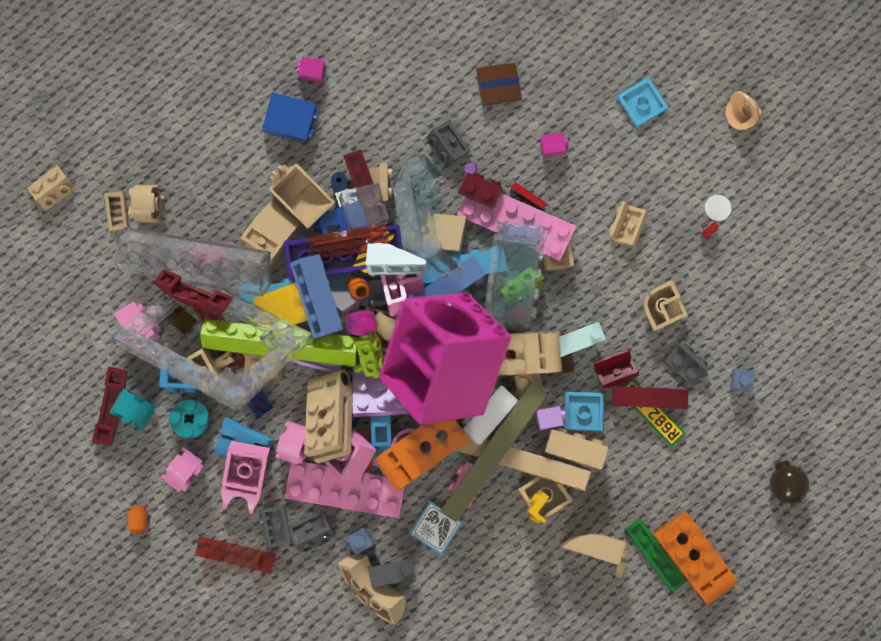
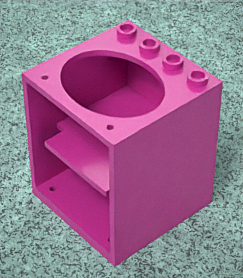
[379,292,512,425]

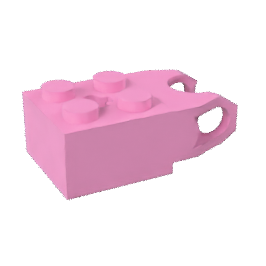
[221,441,270,514]

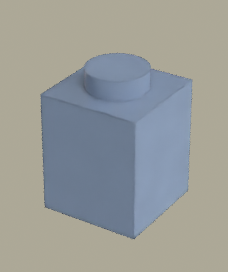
[730,369,755,392]
[346,527,375,555]

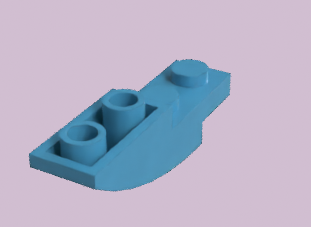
[371,415,392,466]

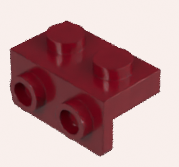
[458,172,504,209]
[593,348,639,390]

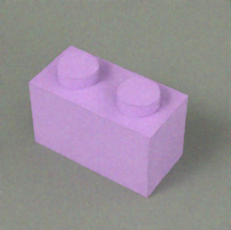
[535,406,566,431]

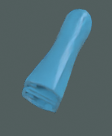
[214,417,274,459]

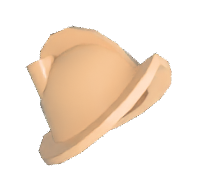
[726,91,762,130]

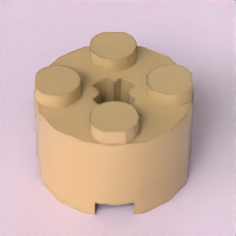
[128,185,164,223]

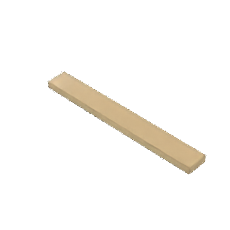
[439,431,591,491]

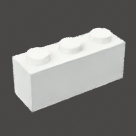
[461,385,518,445]

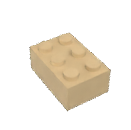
[543,427,609,470]

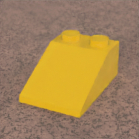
[252,283,307,328]

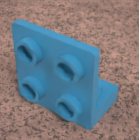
[159,363,203,394]

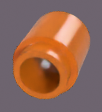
[346,274,370,299]
[127,506,148,534]

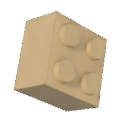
[518,477,573,519]

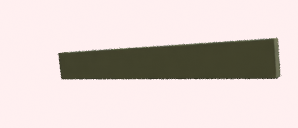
[441,383,548,522]

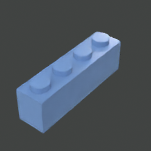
[290,254,343,339]
[410,255,486,298]

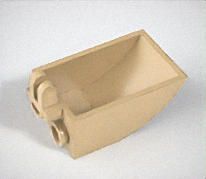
[269,163,335,229]
[240,202,302,267]
[560,534,628,578]

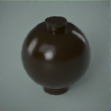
[770,460,809,506]

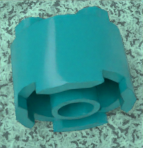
[110,389,156,430]
[169,399,211,439]

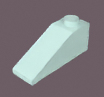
[366,243,428,275]
[560,322,606,357]

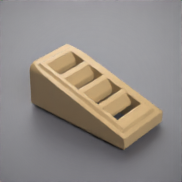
[104,191,128,231]

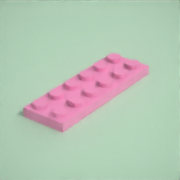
[457,193,577,262]
[285,462,405,518]

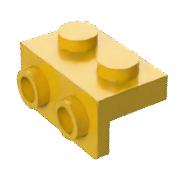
[527,492,549,524]

